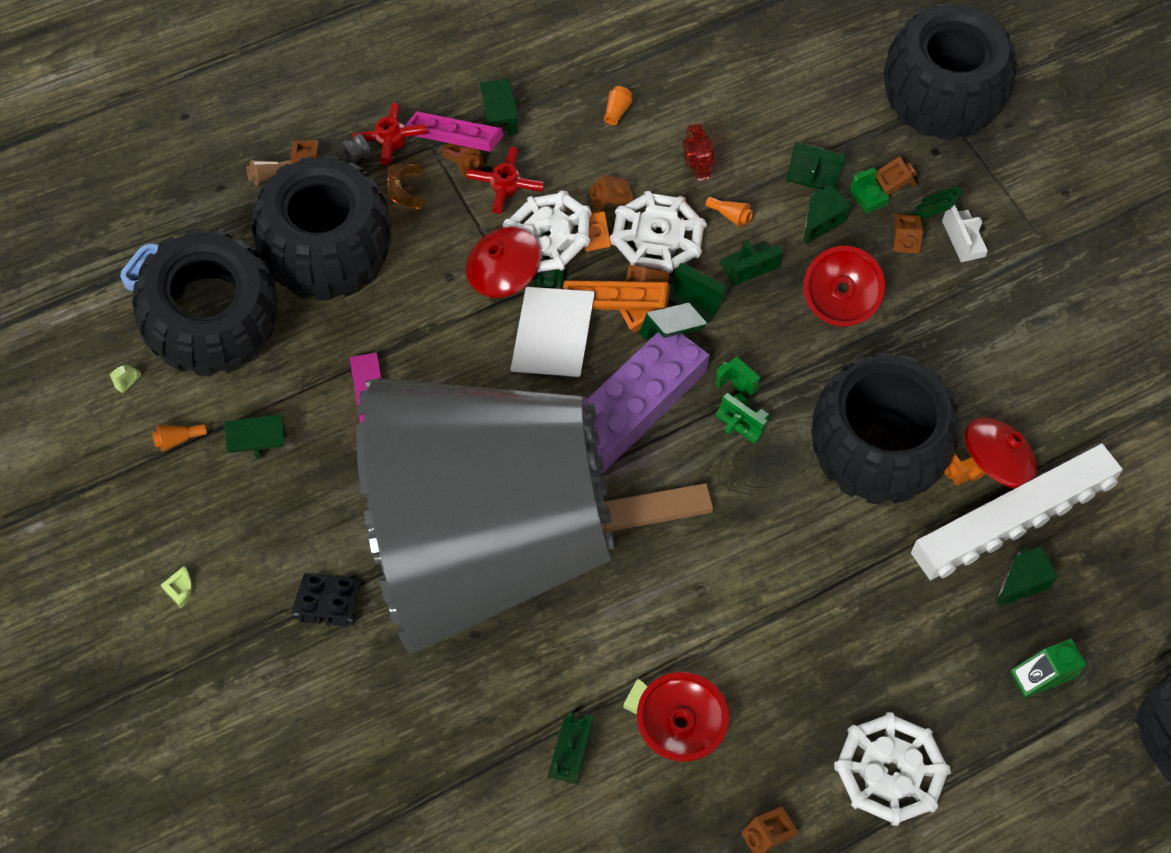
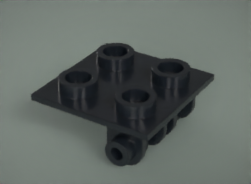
[291,573,362,627]

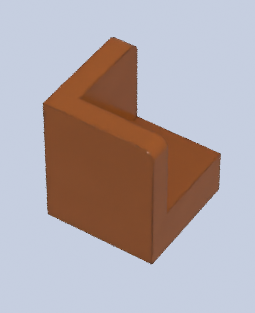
[625,265,670,282]

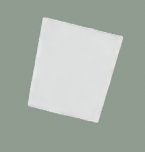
[511,287,594,377]

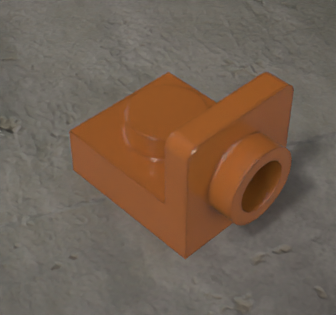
[290,140,320,164]
[440,143,484,177]
[876,156,917,196]
[893,214,923,254]
[742,807,799,853]

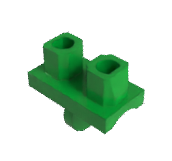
[715,393,769,444]

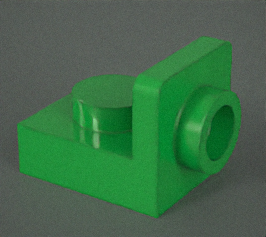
[850,167,890,214]
[715,356,760,397]

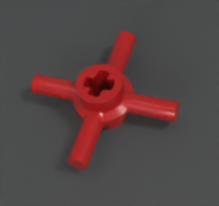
[353,103,428,165]
[466,147,544,214]

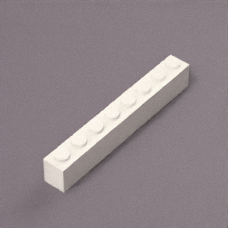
[911,444,1123,581]

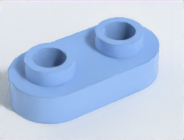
[121,244,158,291]

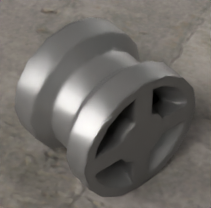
[340,134,371,164]

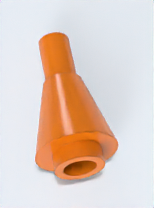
[706,197,753,228]
[152,424,207,452]

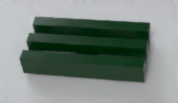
[911,185,963,220]

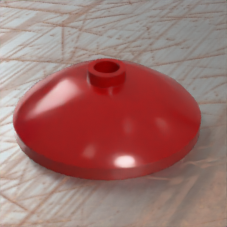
[465,227,541,298]
[803,246,885,327]
[964,417,1037,488]
[636,672,729,762]

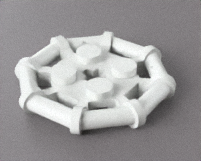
[503,190,592,272]
[610,191,707,273]
[834,712,951,826]

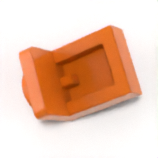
[944,453,986,486]

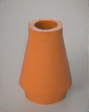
[604,86,633,125]

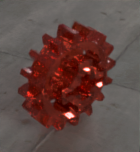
[682,124,715,181]

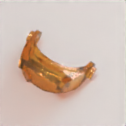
[387,164,425,209]

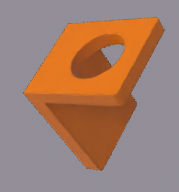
[584,210,611,252]

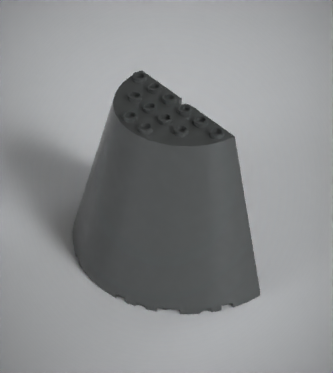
[356,378,615,653]

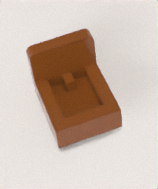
[589,175,634,211]

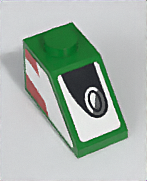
[1010,639,1086,698]

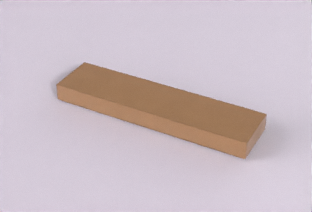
[605,483,713,532]

